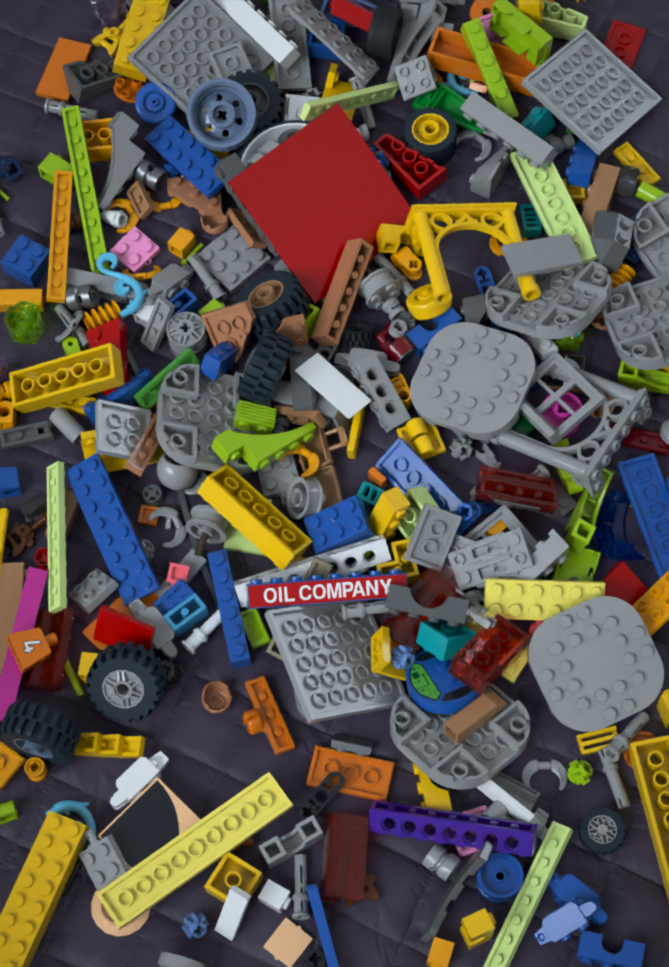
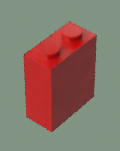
[329,0,374,32]

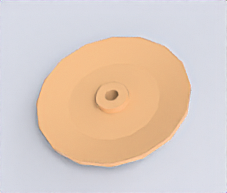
[91,889,151,937]

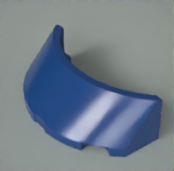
[81,367,153,425]

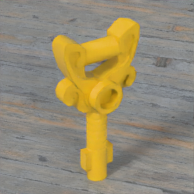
[92,13,129,58]

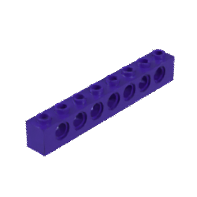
[369,800,537,857]

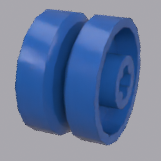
[476,852,524,904]

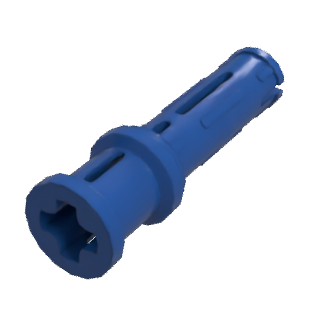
[457,500,498,521]

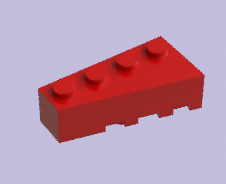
[373,133,447,200]
[86,317,129,395]

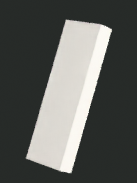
[215,885,251,941]

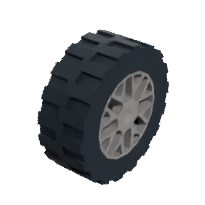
[578,807,625,856]

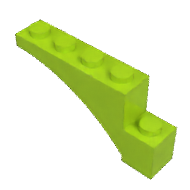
[211,422,316,472]
[564,468,614,550]

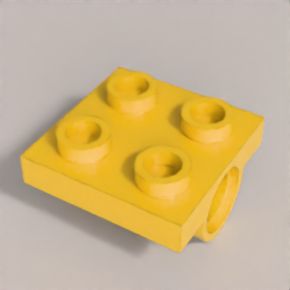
[396,417,446,460]

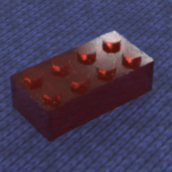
[448,614,531,695]

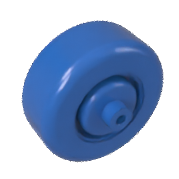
[135,82,178,125]

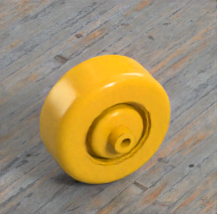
[406,284,452,320]

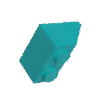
[416,619,477,661]

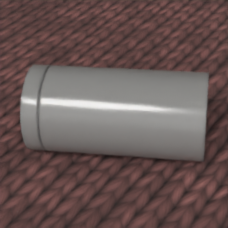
[49,407,86,446]

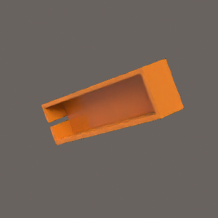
[427,26,537,97]

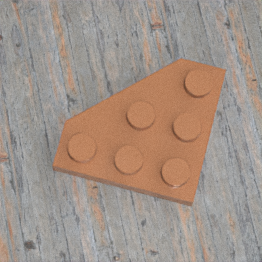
[167,177,222,216]
[201,300,256,363]
[275,314,309,368]

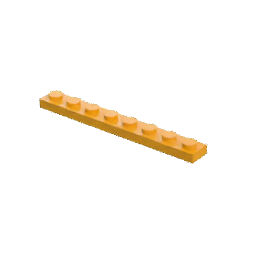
[46,170,73,303]

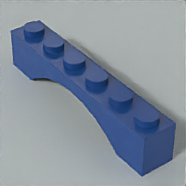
[207,549,252,670]

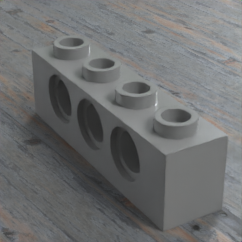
[350,352,411,433]

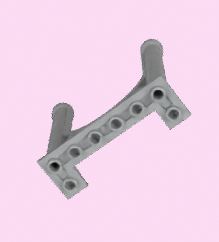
[491,358,652,498]

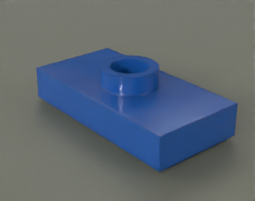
[152,577,195,616]

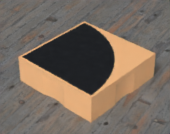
[98,777,201,869]

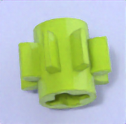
[567,759,593,785]

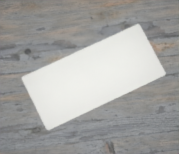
[295,353,371,419]

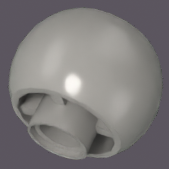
[156,453,198,490]

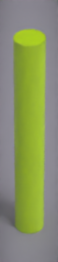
[54,644,86,698]

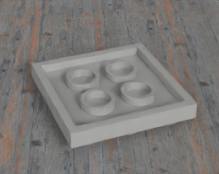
[198,224,271,294]
[95,399,152,463]

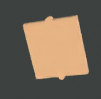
[263,918,313,967]

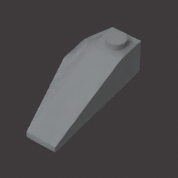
[469,146,516,199]

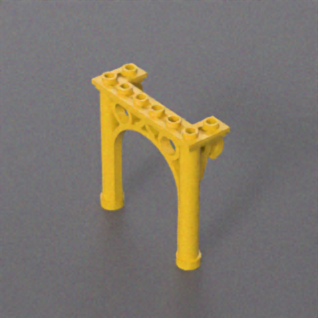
[403,202,541,304]

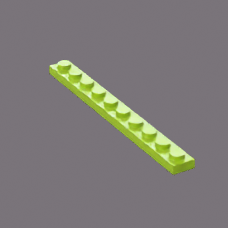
[61,105,110,275]

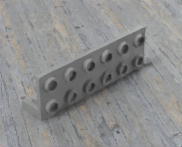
[287,0,380,85]

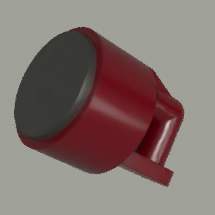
[376,323,416,366]

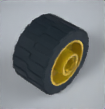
[403,107,457,166]

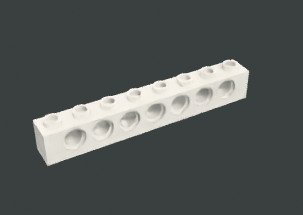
[233,534,392,609]

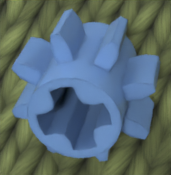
[391,644,415,670]
[181,912,209,939]

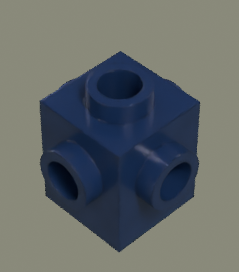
[0,155,24,182]

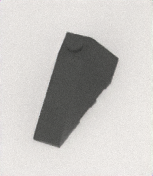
[289,345,328,411]

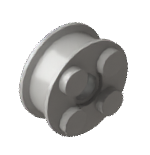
[286,477,326,519]

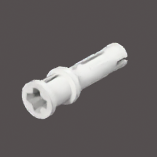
[181,609,222,655]

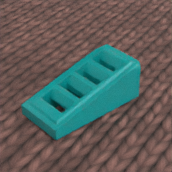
[519,204,542,237]
[357,481,385,509]

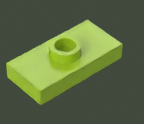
[240,609,271,650]

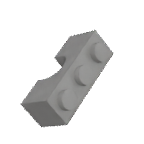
[258,815,324,869]

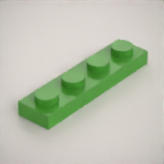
[133,348,200,409]

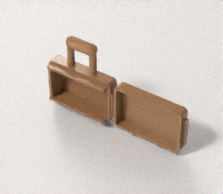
[298,425,348,511]

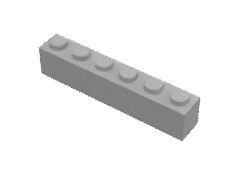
[460,91,558,171]

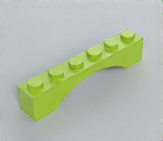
[460,17,519,121]
[618,360,669,394]

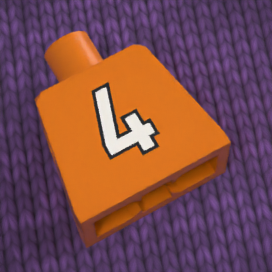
[6,628,58,674]

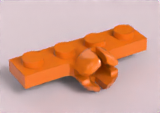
[243,676,295,756]

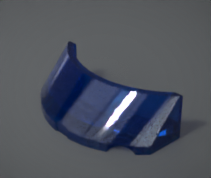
[593,489,645,562]

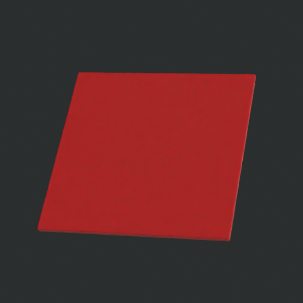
[228,103,411,304]

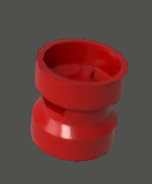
[34,548,48,571]

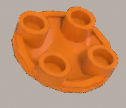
[113,78,144,103]

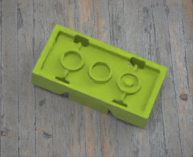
[489,0,553,68]
[552,543,601,581]

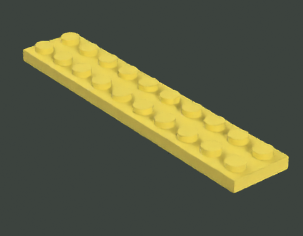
[96,772,293,929]

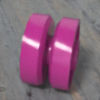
[541,392,583,440]

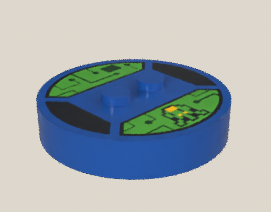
[406,646,488,714]

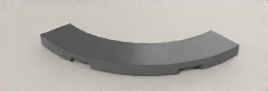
[420,841,493,943]

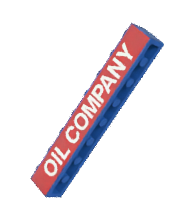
[246,569,407,609]

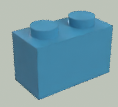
[163,593,209,638]

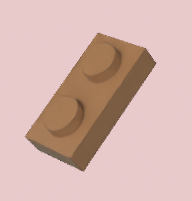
[126,181,155,220]

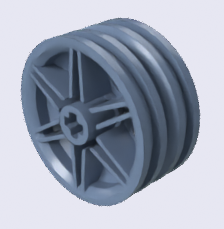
[187,78,257,152]

